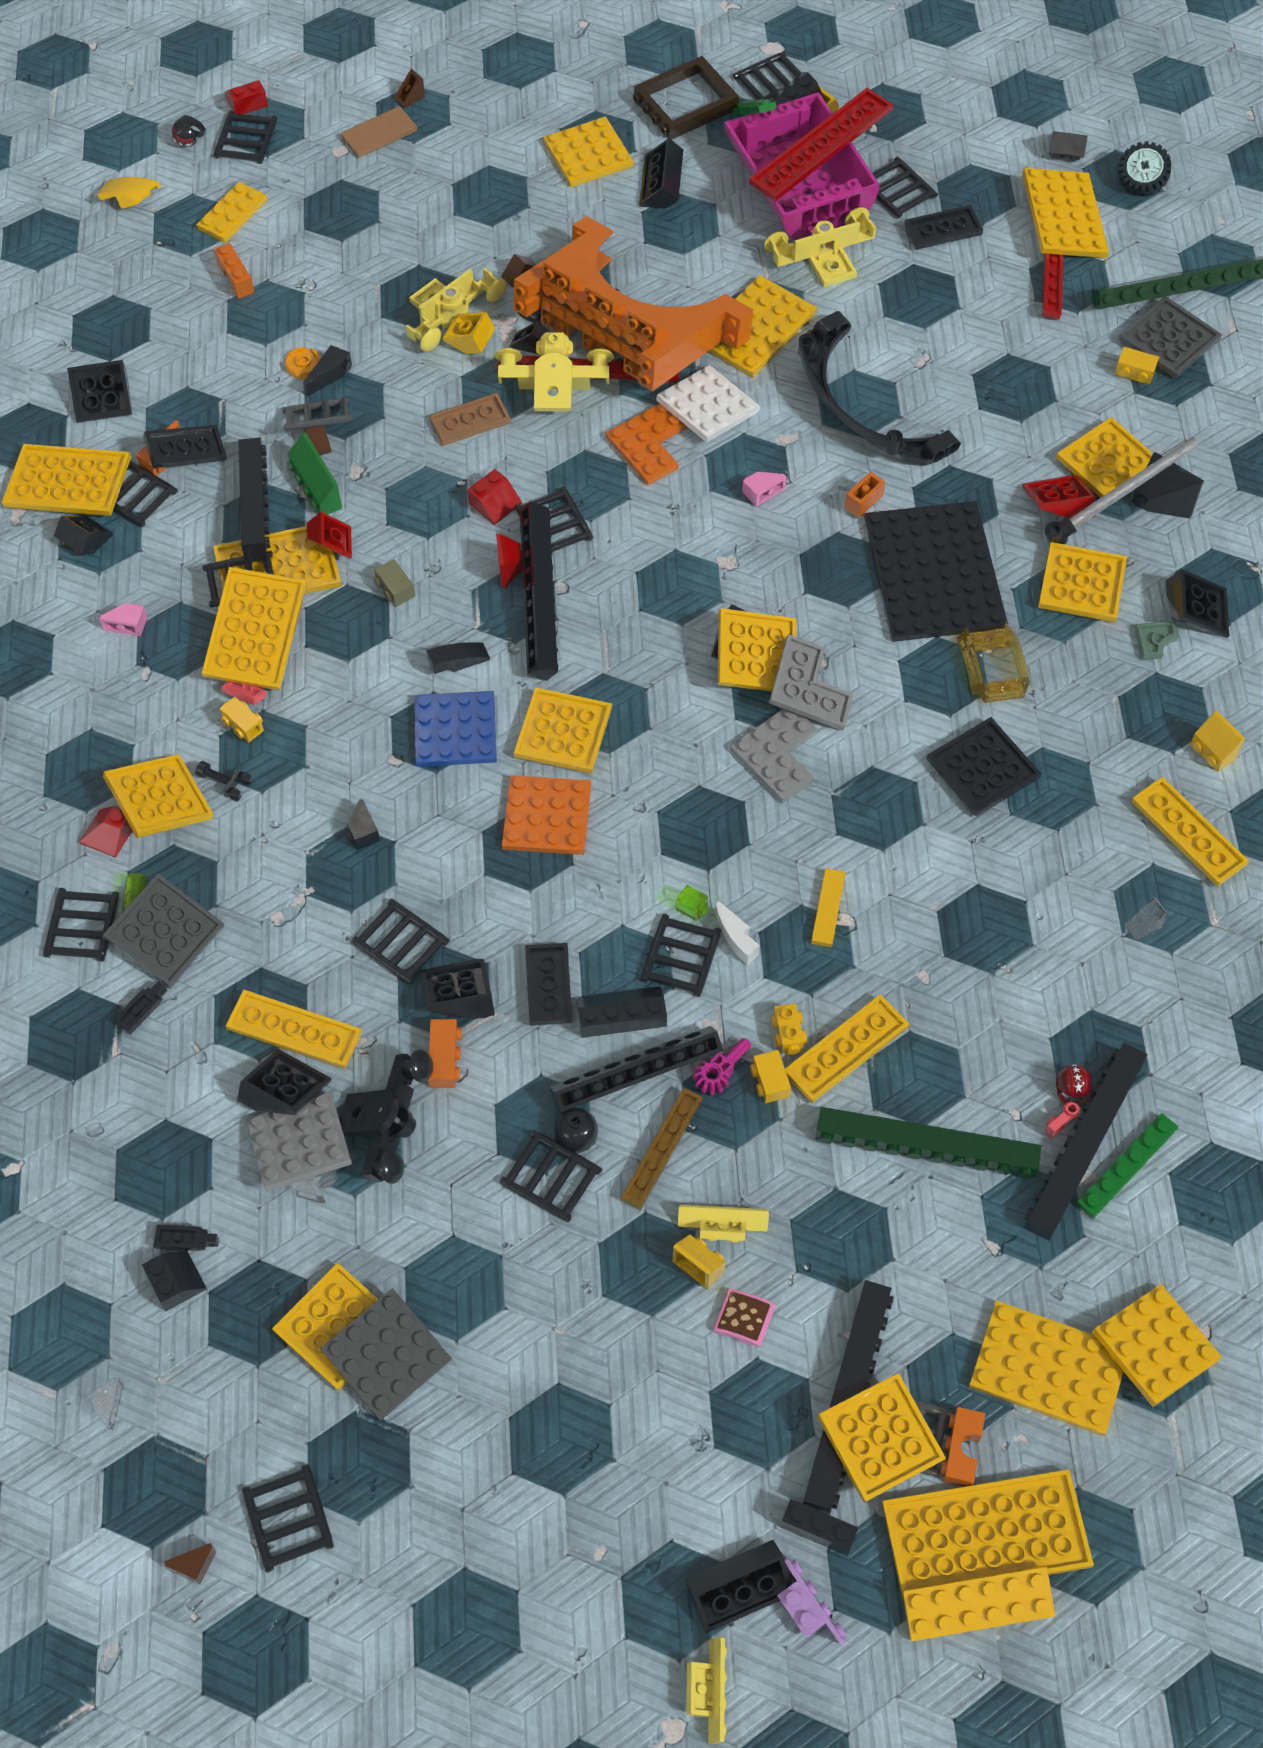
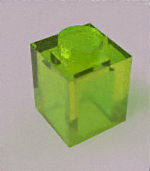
[676,885,709,921]

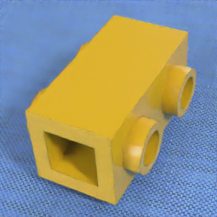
[220,697,264,743]
[771,1003,807,1055]

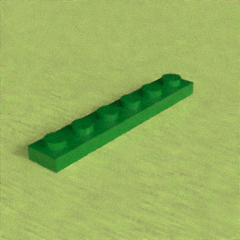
[733,99,777,115]
[1076,1113,1179,1219]

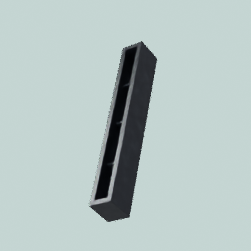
[238,437,271,559]

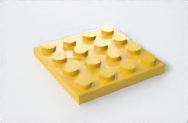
[543,116,634,187]
[1056,417,1153,498]
[1038,542,1127,622]
[718,608,796,691]
[514,687,612,774]
[103,754,214,838]
[272,1262,379,1391]
[1092,1284,1222,1407]
[817,1373,946,1503]

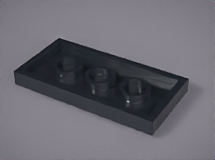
[904,205,983,250]
[143,425,227,468]
[525,943,573,1026]

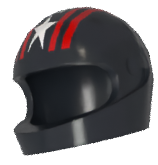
[171,115,206,147]

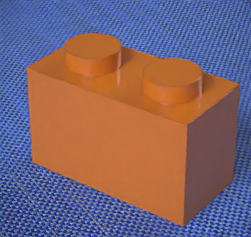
[845,472,885,518]

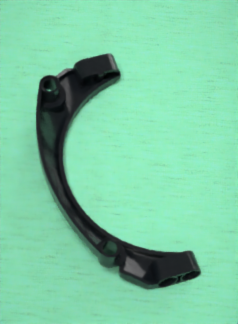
[798,311,961,465]

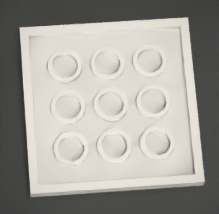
[656,365,760,443]

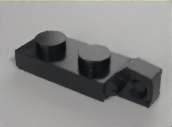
[114,981,167,1035]
[153,1224,219,1251]

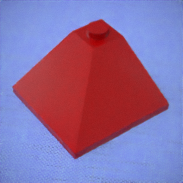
[1022,475,1096,518]

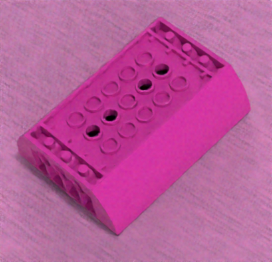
[724,92,880,240]

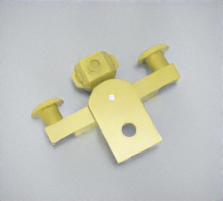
[495,332,614,411]

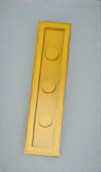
[811,868,846,948]

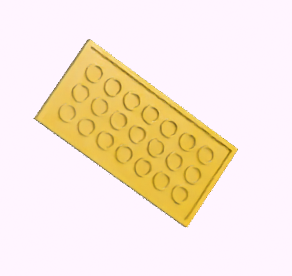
[882,1469,1094,1599]

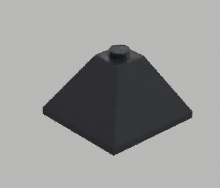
[67,360,132,423]
[1132,452,1204,519]
[1166,569,1230,638]
[421,959,495,1019]
[237,1049,332,1115]

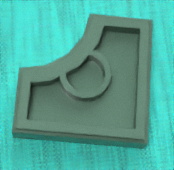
[1135,621,1178,660]

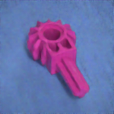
[693,1038,752,1096]

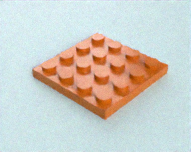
[502,775,591,855]

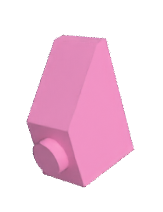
[742,472,786,507]
[99,603,148,637]

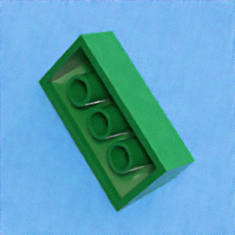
[287,432,342,515]

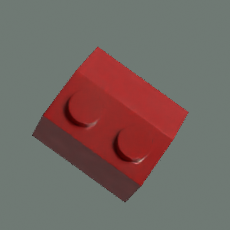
[224,80,268,114]
[467,469,522,525]

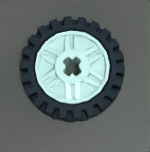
[1118,141,1171,196]

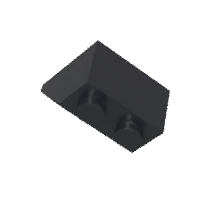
[1049,131,1088,160]
[54,515,113,556]
[142,1250,207,1311]

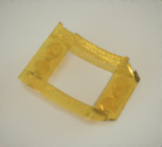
[957,622,1030,703]

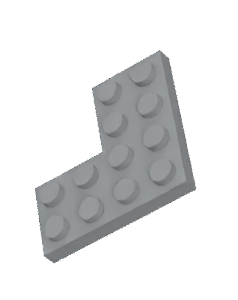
[769,634,853,731]
[730,709,818,804]

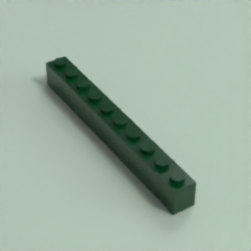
[1091,256,1263,309]
[815,1107,1042,1179]

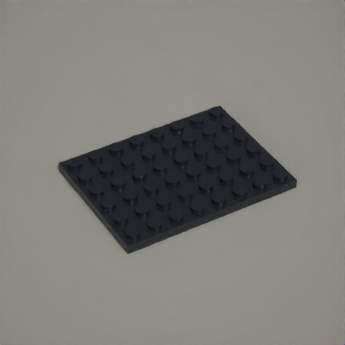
[864,501,1008,642]

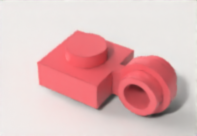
[1045,1102,1080,1139]

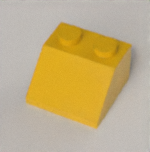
[443,312,495,354]
[1191,711,1245,772]
[673,1235,726,1290]

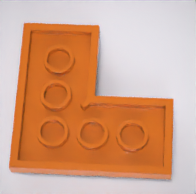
[606,403,688,485]

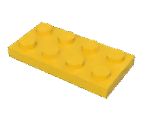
[196,182,267,243]

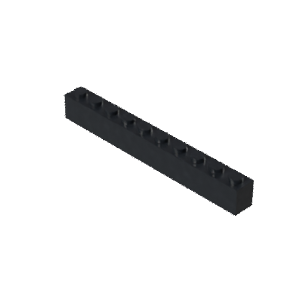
[520,501,559,681]
[1024,1042,1148,1241]
[803,1280,894,1515]

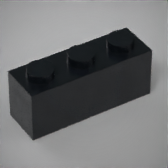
[780,1499,858,1556]

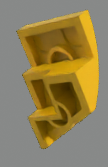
[97,177,161,209]

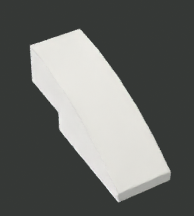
[715,901,760,966]

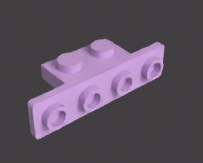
[777,1557,847,1645]

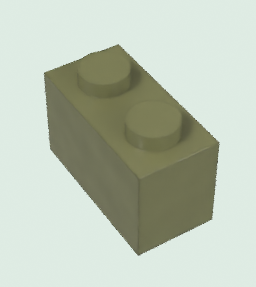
[374,559,416,607]

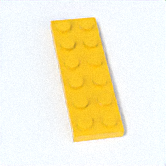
[1131,776,1249,887]
[226,989,363,1070]
[785,994,910,1104]
[902,1565,1056,1641]

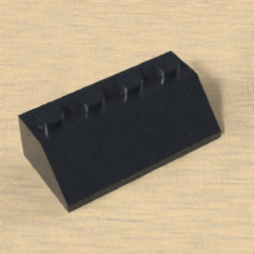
[769,72,823,106]
[639,138,684,208]
[576,987,667,1038]
[684,1540,792,1633]

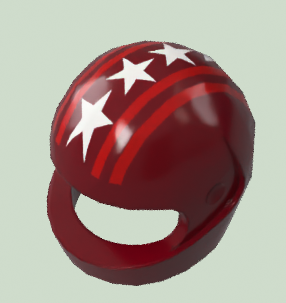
[1056,1064,1092,1107]

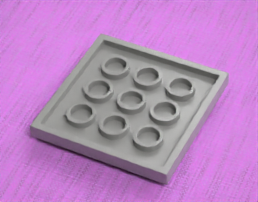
[246,1091,352,1192]

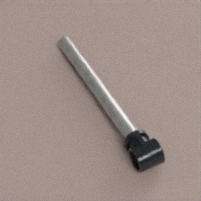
[1044,437,1199,545]

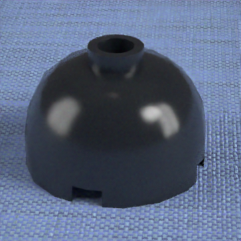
[554,1108,598,1153]

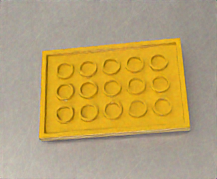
[1022,168,1109,258]
[708,275,817,378]
[1,444,131,516]
[213,526,342,594]
[201,567,307,691]
[969,1300,1124,1436]

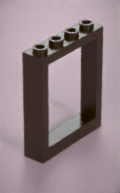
[633,56,739,140]

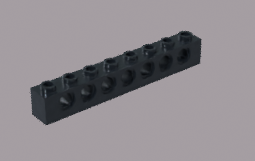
[549,1026,723,1112]

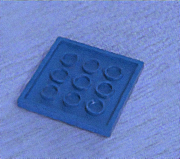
[414,691,497,767]

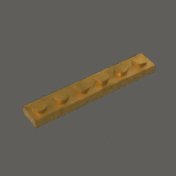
[621,1088,703,1210]

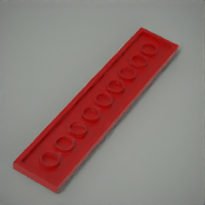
[749,88,893,202]

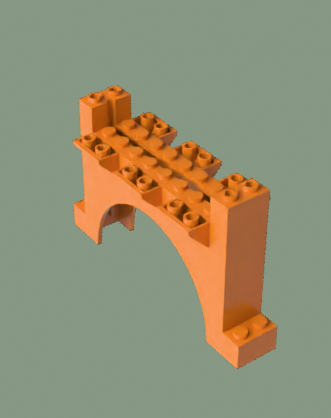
[513,216,754,391]

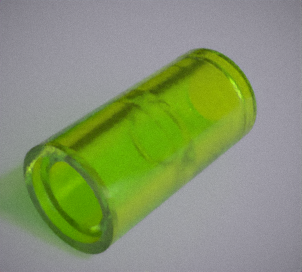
[121,873,147,914]

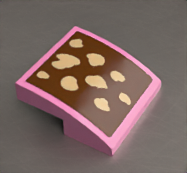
[714,1288,776,1347]

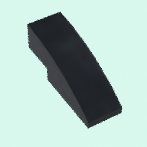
[426,642,490,674]

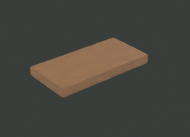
[341,106,417,158]
[429,393,511,446]

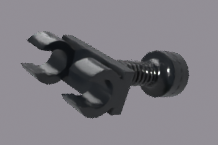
[195,760,252,802]

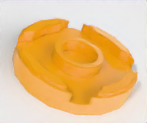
[285,347,321,379]

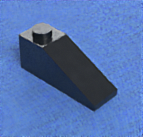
[303,345,352,396]

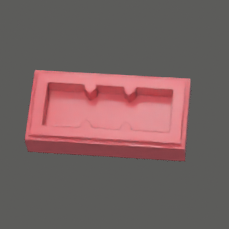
[222,682,266,705]

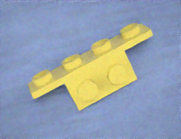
[678,1205,769,1242]
[686,1637,727,1744]

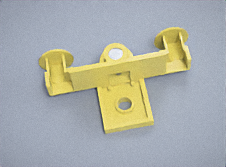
[764,207,876,287]
[406,268,507,352]

